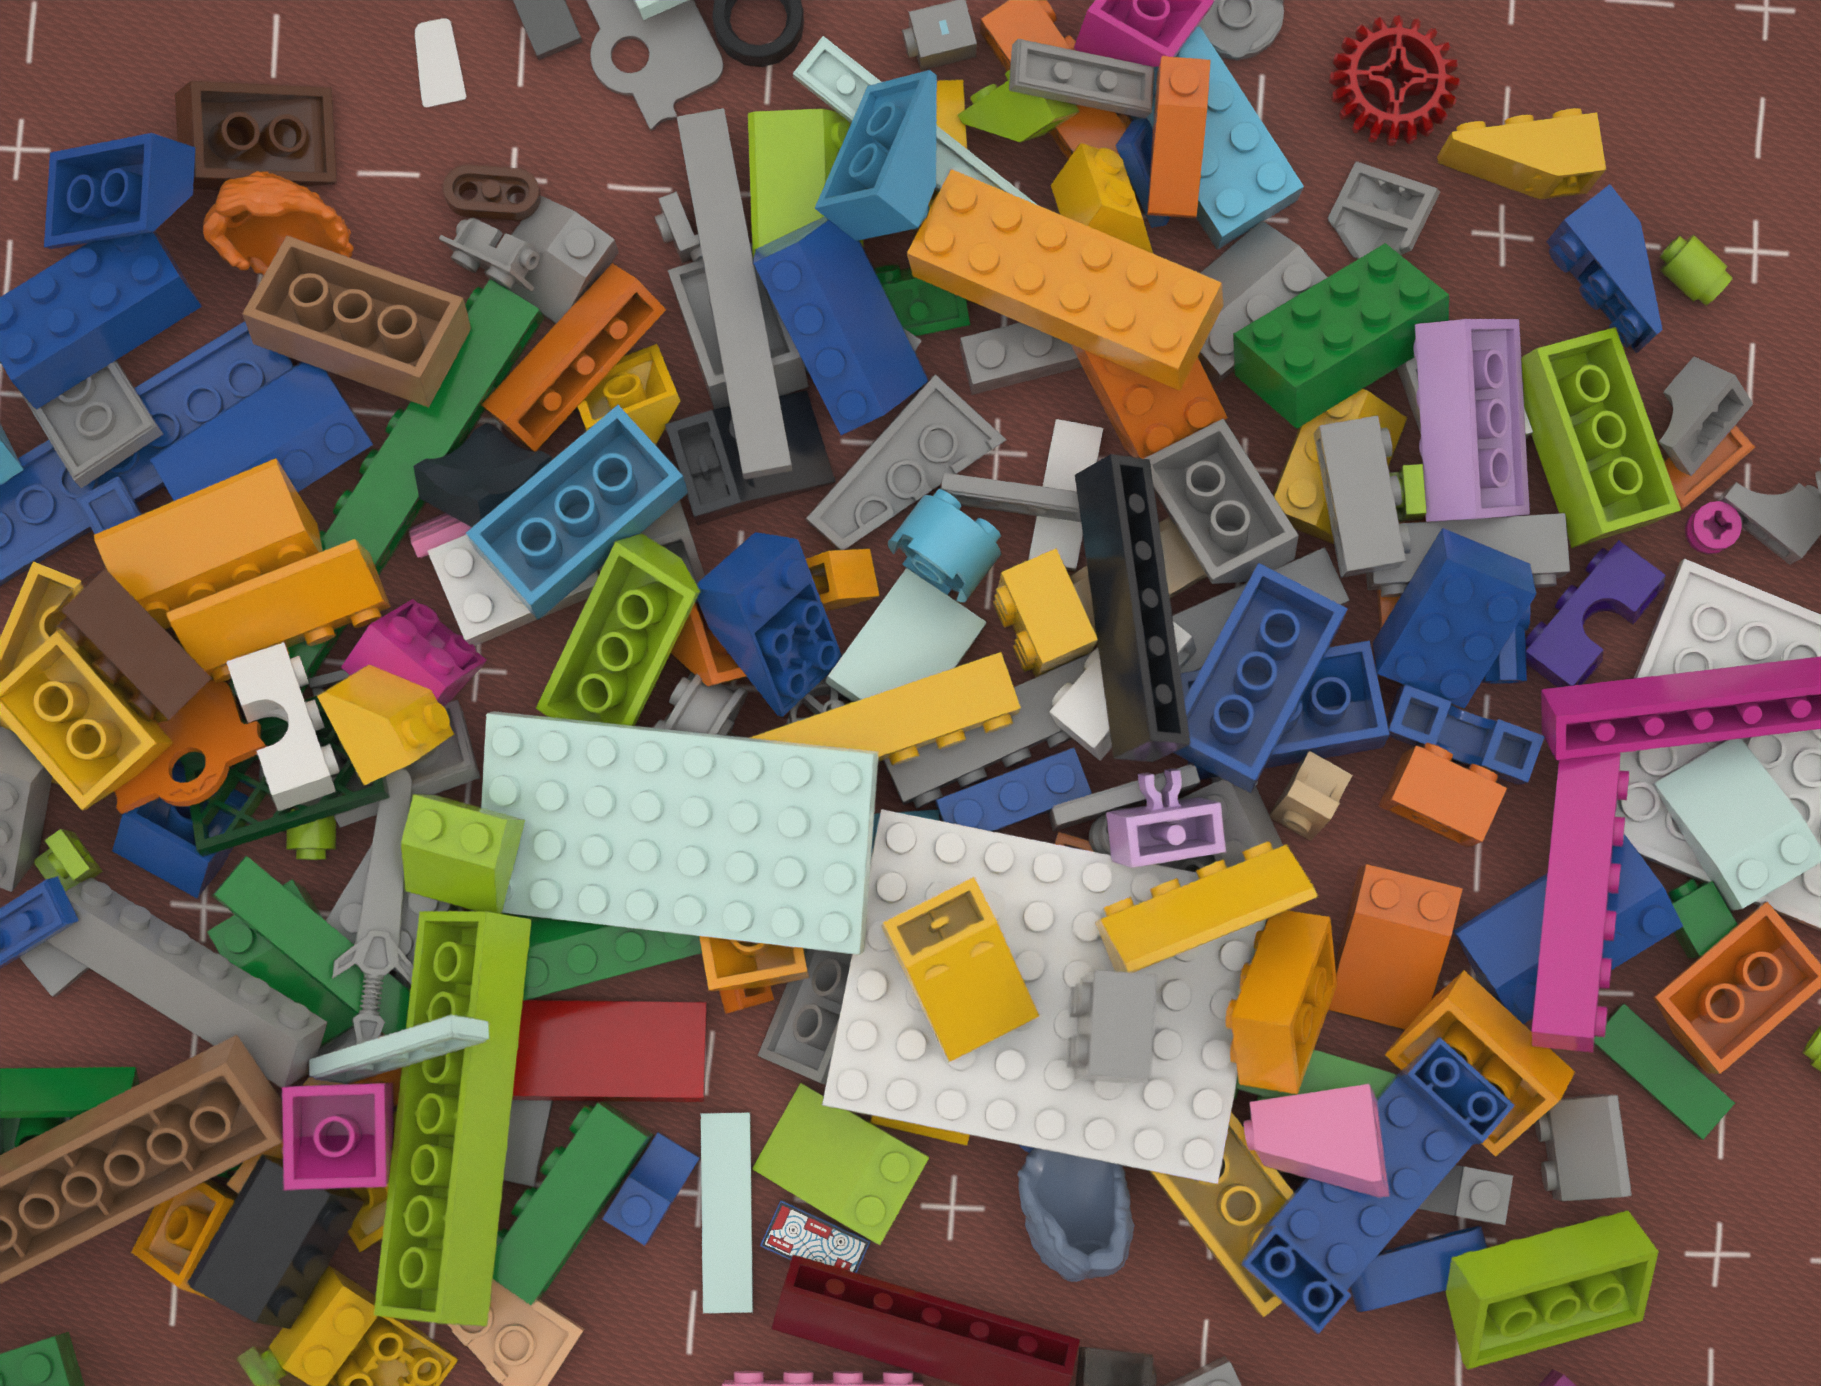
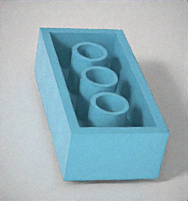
[1130,26,1304,250]

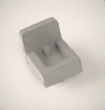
[654,192,703,263]

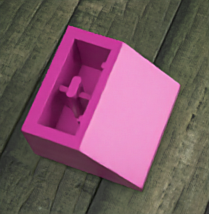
[341,599,487,707]

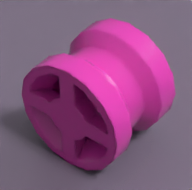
[1685,501,1742,555]

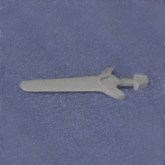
[332,768,413,1044]

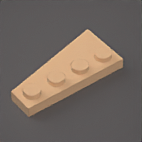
[447,1279,585,1386]

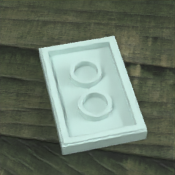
[825,568,987,702]

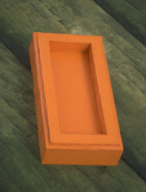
[1664,425,1755,512]

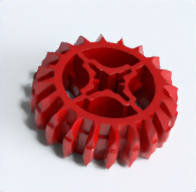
[1329,15,1460,147]

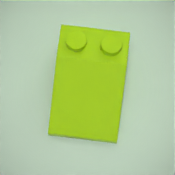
[752,1083,929,1245]

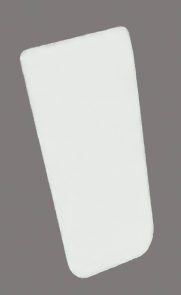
[415,18,466,107]

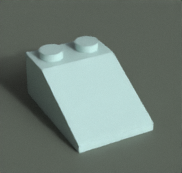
[1652,738,1821,911]

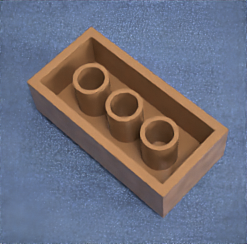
[242,236,471,407]

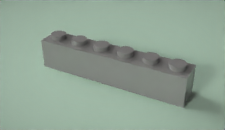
[48,877,327,1088]

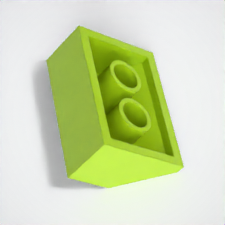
[748,109,863,257]

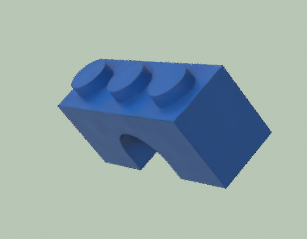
[1386,684,1545,785]
[935,748,1092,832]

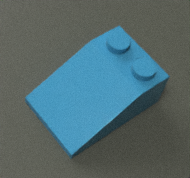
[815,70,937,241]

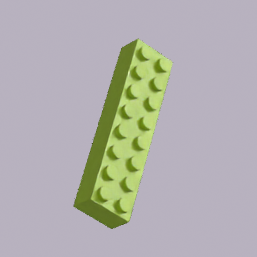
[374,911,531,1326]

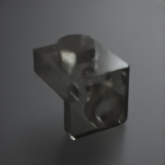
[1075,1347,1157,1386]

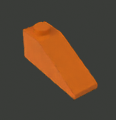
[1147,56,1211,218]

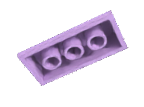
[1414,319,1530,522]

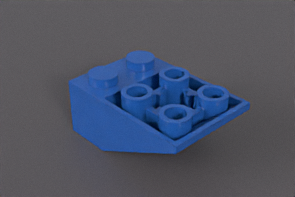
[1546,184,1663,354]
[696,532,842,717]

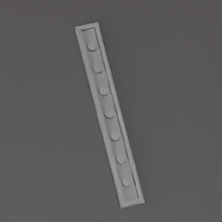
[677,108,793,480]

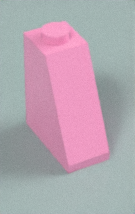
[1244,1084,1389,1198]

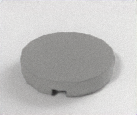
[1197,0,1284,60]

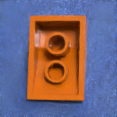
[1328,864,1463,1030]

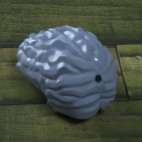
[1017,1148,1135,1282]

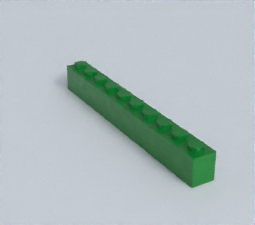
[228,279,544,697]

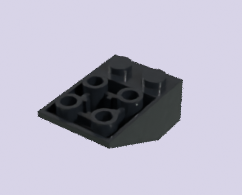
[665,390,836,526]

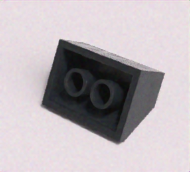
[187,1154,365,1329]

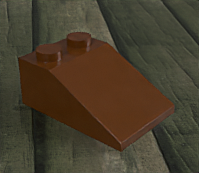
[175,81,337,190]

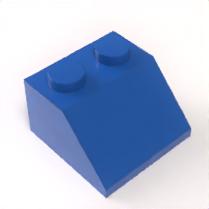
[112,760,249,899]

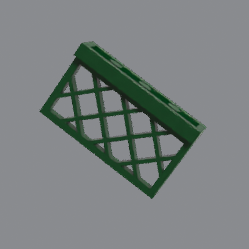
[178,696,390,857]

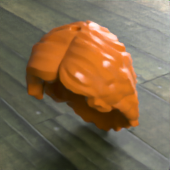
[203,171,354,275]

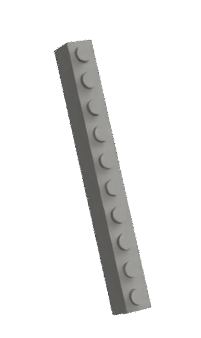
[883,547,1349,809]

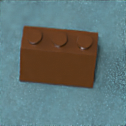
[51,569,211,723]

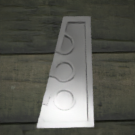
[805,375,1006,550]

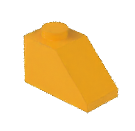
[806,549,879,611]

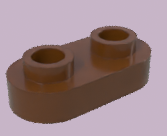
[443,165,541,220]

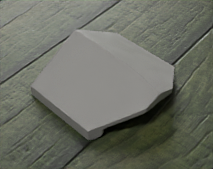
[1327,161,1440,259]

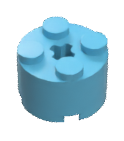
[888,489,1001,602]

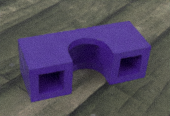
[1525,540,1666,687]

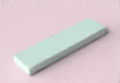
[309,1015,489,1084]
[701,1112,753,1313]

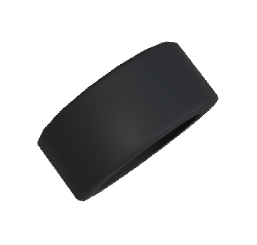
[712,0,804,67]

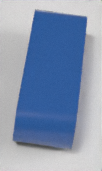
[1350,1226,1488,1312]

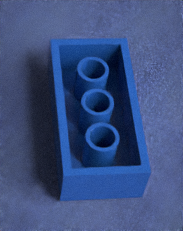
[0,231,202,410]
[1173,563,1348,793]

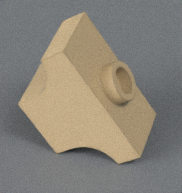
[1269,751,1353,841]

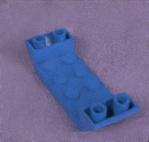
[1241,1037,1515,1334]

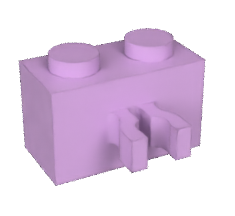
[1106,768,1226,868]

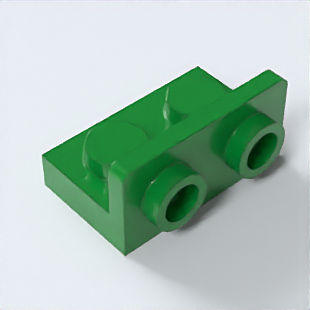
[874,265,971,336]

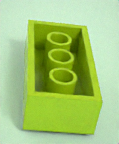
[1521,327,1681,548]

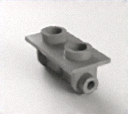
[439,218,540,291]

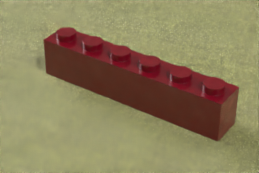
[771,1254,1080,1386]

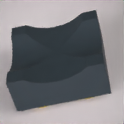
[413,423,552,527]

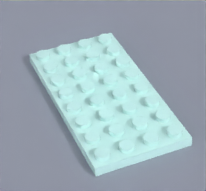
[481,711,878,955]

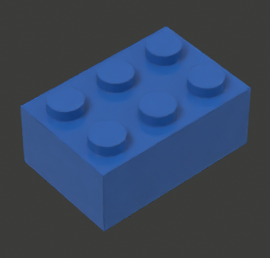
[1373,528,1537,709]

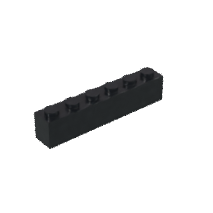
[1075,454,1191,762]

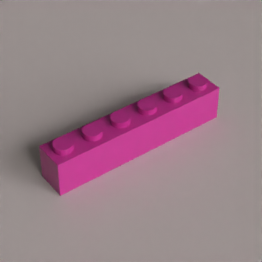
[1541,656,1821,760]
[1532,753,1630,1053]

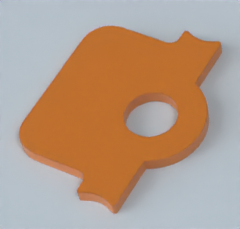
[114,680,267,814]

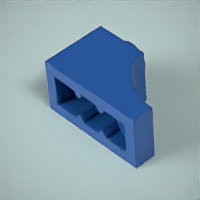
[602,1132,700,1246]

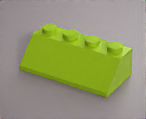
[536,533,700,726]
[1446,1211,1659,1370]

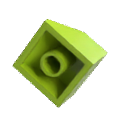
[401,794,525,914]

